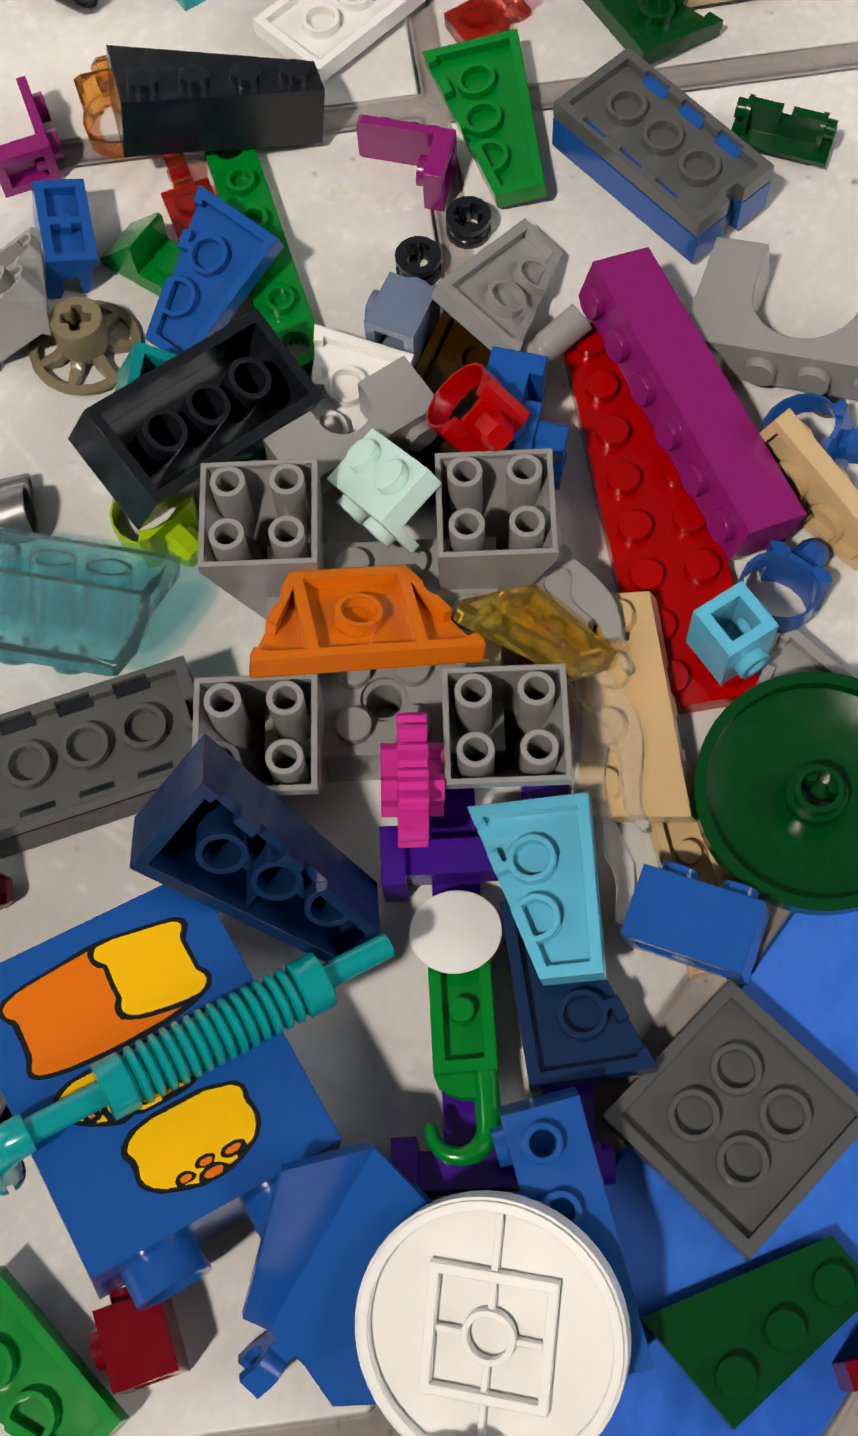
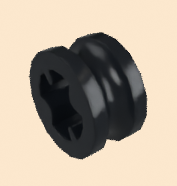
[446,196,491,249]
[395,236,442,285]

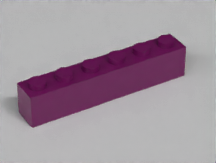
[578,247,807,562]

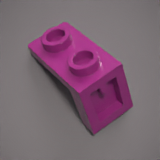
[0,76,65,198]
[356,114,457,212]

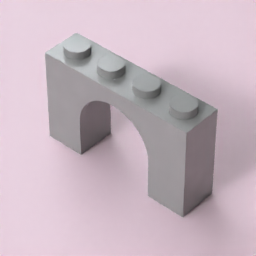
[689,237,858,402]

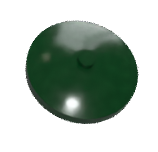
[693,671,858,916]

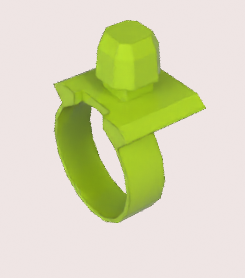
[109,496,199,567]

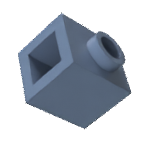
[364,272,440,369]

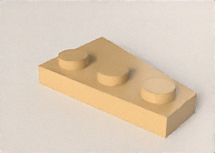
[759,408,858,571]

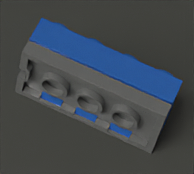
[552,47,775,264]

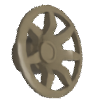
[29,296,142,395]

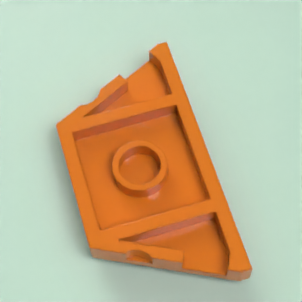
[249,565,486,679]

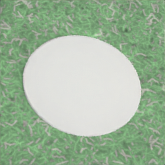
[409,890,502,974]

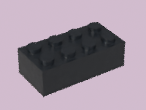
[68,308,324,530]

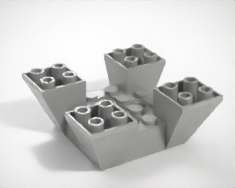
[192,448,573,795]

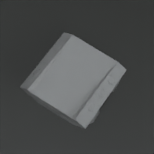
[0,227,52,371]

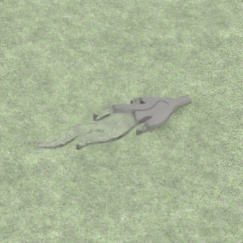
[517,510,652,925]

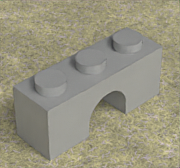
[263,356,438,507]

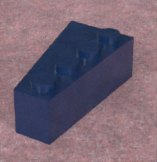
[129,733,381,962]

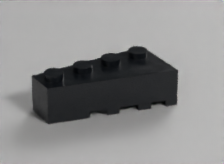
[106,45,325,157]

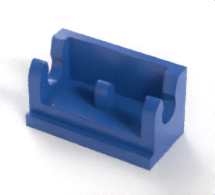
[32,179,98,299]

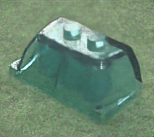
[0,527,181,676]

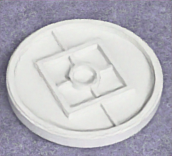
[355,1190,631,1436]

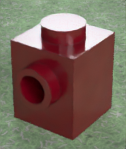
[88,1286,191,1394]

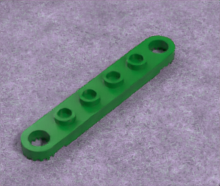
[205,148,315,375]

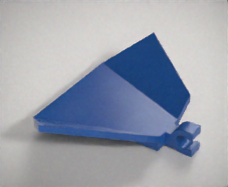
[238,1143,433,1407]

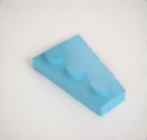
[467,792,607,986]

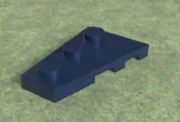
[500,902,658,1092]

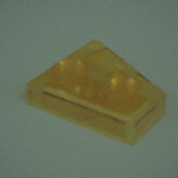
[453,584,617,681]

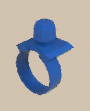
[761,393,858,471]
[738,538,833,633]

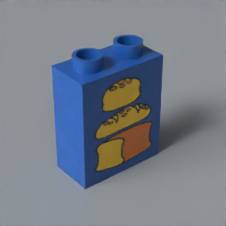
[0,885,342,1311]

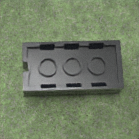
[0,655,194,859]

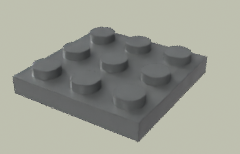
[601,980,858,1261]

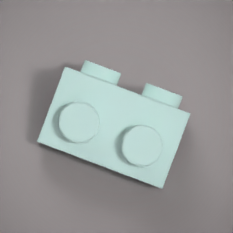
[326,428,442,554]

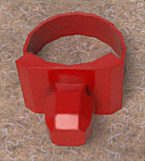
[426,362,530,452]

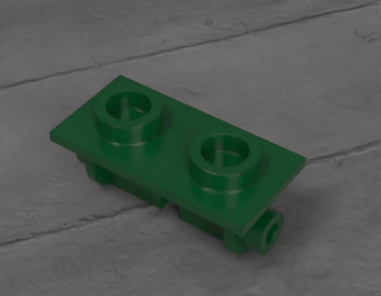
[731,94,839,168]

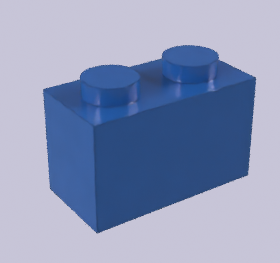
[620,861,770,985]

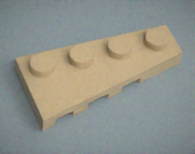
[578,591,697,823]

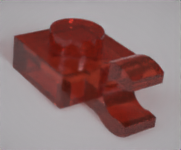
[444,0,532,43]
[161,153,215,242]

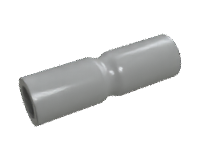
[520,304,593,364]

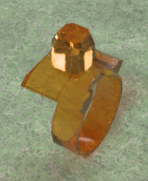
[73,55,128,159]

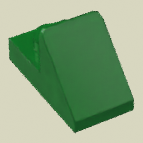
[100,212,181,296]

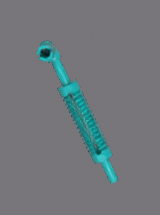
[0,933,395,1196]

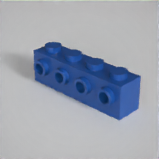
[490,1086,654,1375]

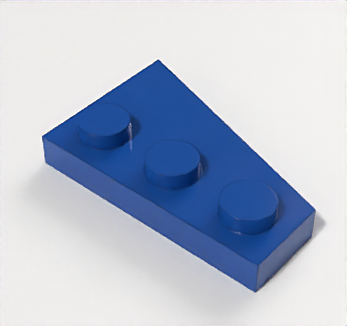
[145,184,284,355]

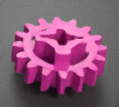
[380,712,445,848]

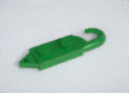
[424,958,502,1167]

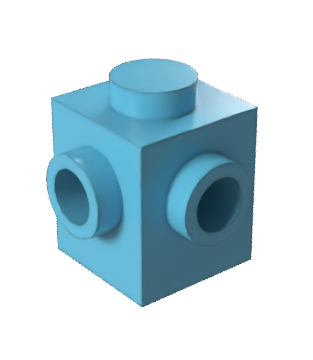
[686,581,779,685]

